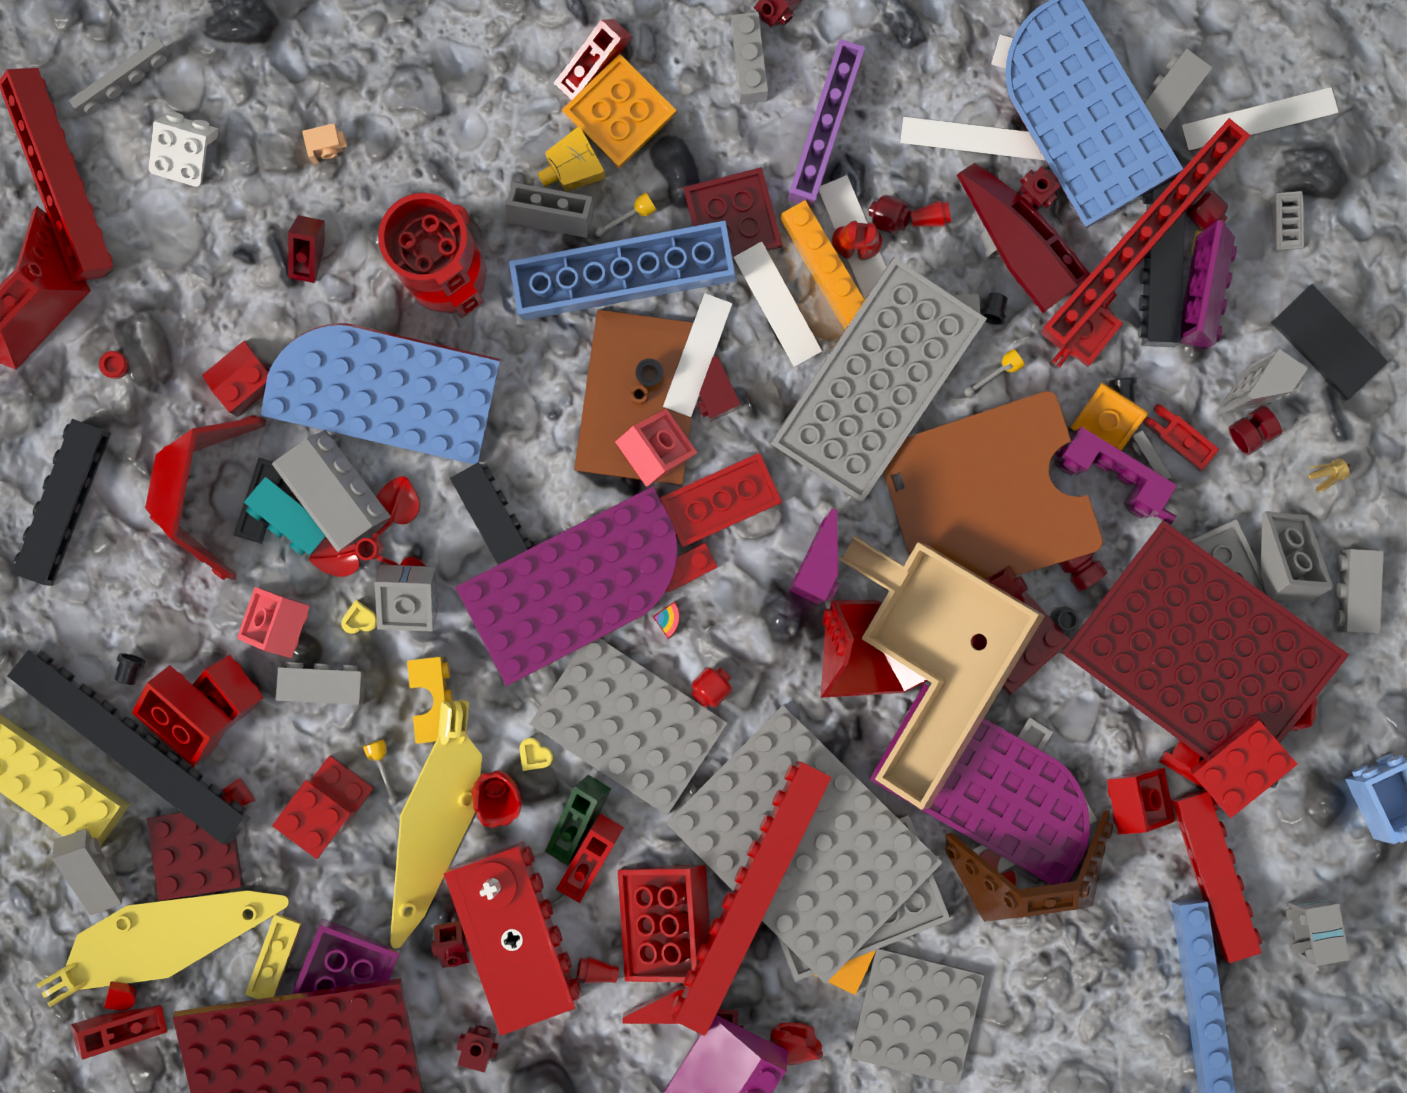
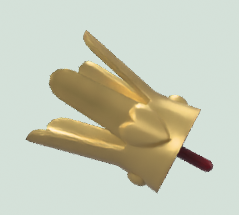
[1308,458,1351,492]

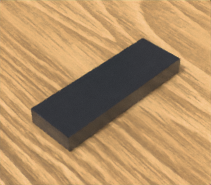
[234,458,283,544]

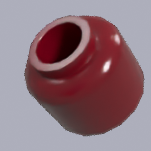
[1187,190,1228,230]
[869,195,911,234]

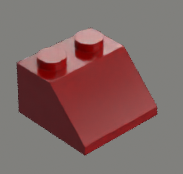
[202,341,269,417]
[192,655,264,732]
[1107,767,1175,835]

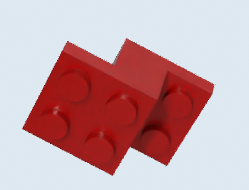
[272,755,375,859]

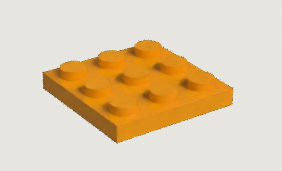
[562,54,677,169]

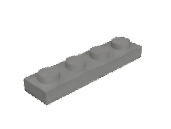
[69,38,171,117]

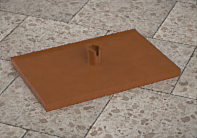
[574,309,693,486]

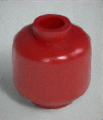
[691,667,732,708]

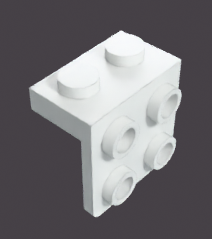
[149,112,218,187]

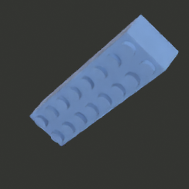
[509,221,737,321]

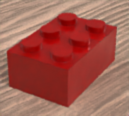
[132,665,232,767]
[1190,717,1298,818]

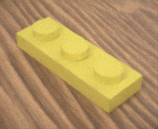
[245,914,302,999]

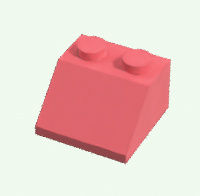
[615,408,697,487]
[237,587,310,658]

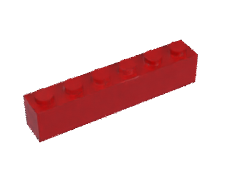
[1171,790,1262,963]

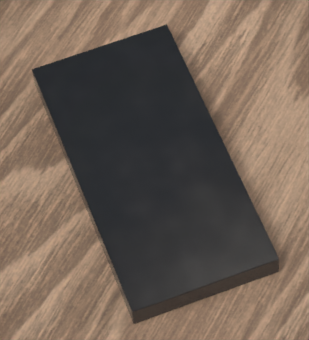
[1271,284,1388,400]

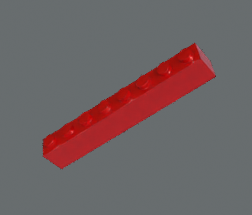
[0,68,113,282]

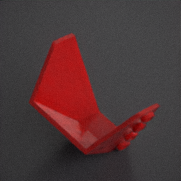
[0,206,91,370]
[145,415,266,580]
[820,599,976,698]

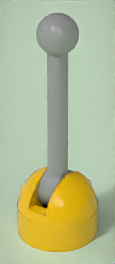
[595,192,657,237]
[964,349,1025,397]
[363,739,399,806]

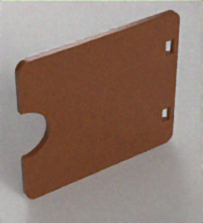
[883,391,1103,579]

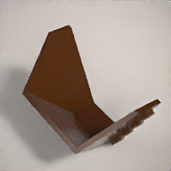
[945,810,1113,922]

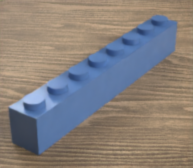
[1171,898,1235,1093]

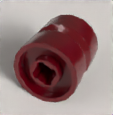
[1228,405,1282,456]
[1058,553,1108,593]

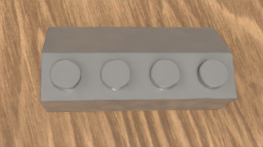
[1216,349,1308,414]
[272,430,391,552]

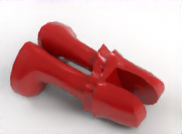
[831,220,882,261]

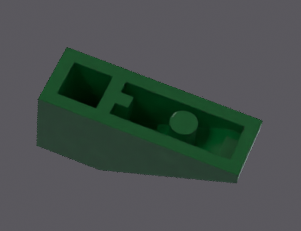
[545,774,611,866]

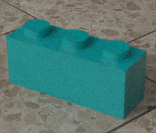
[244,477,326,556]

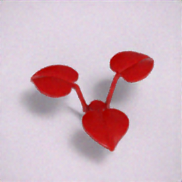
[309,476,426,577]

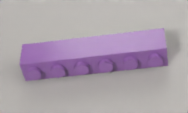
[788,39,865,208]

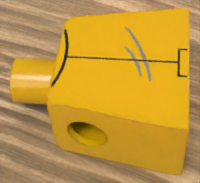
[537,126,606,192]

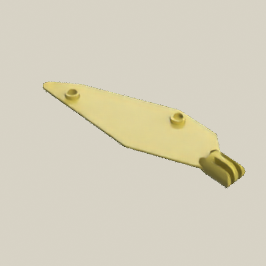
[390,700,482,948]
[36,890,289,1007]

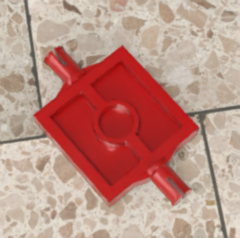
[1051,292,1123,368]

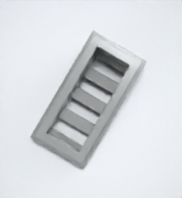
[1270,191,1304,251]

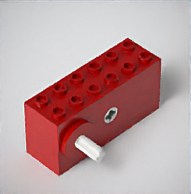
[444,841,582,1036]

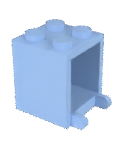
[1345,754,1407,844]

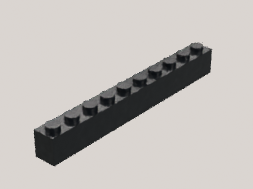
[7,650,250,845]

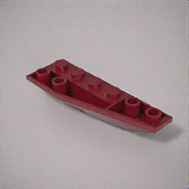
[956,163,1091,313]

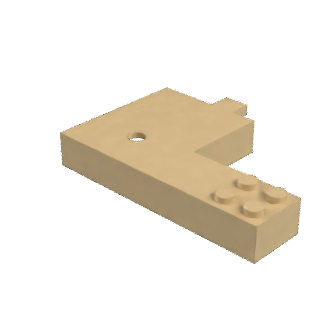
[839,536,1045,810]

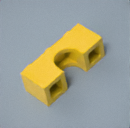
[407,657,453,744]

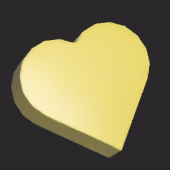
[341,600,377,634]
[520,738,553,771]

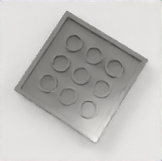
[850,948,985,1085]

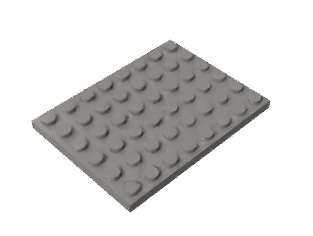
[666,705,943,984]

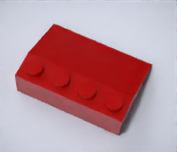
[617,865,711,983]

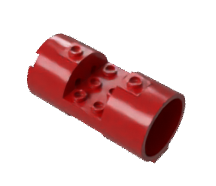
[378,193,487,318]

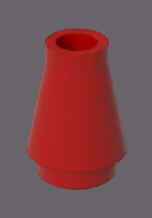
[911,200,952,227]
[576,956,619,984]

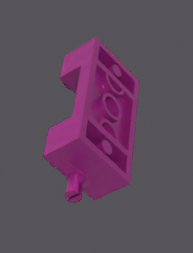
[1054,427,1177,525]

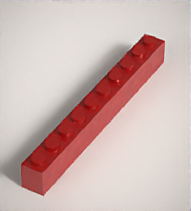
[1041,118,1251,351]
[670,761,832,1036]

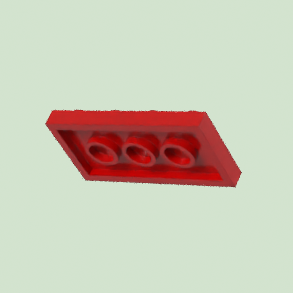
[660,453,782,548]

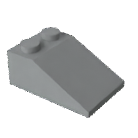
[1261,511,1333,603]

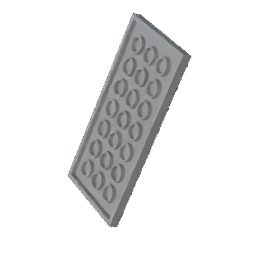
[770,257,987,503]

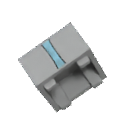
[375,565,437,632]
[1286,897,1350,966]

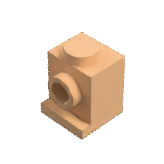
[302,123,347,164]

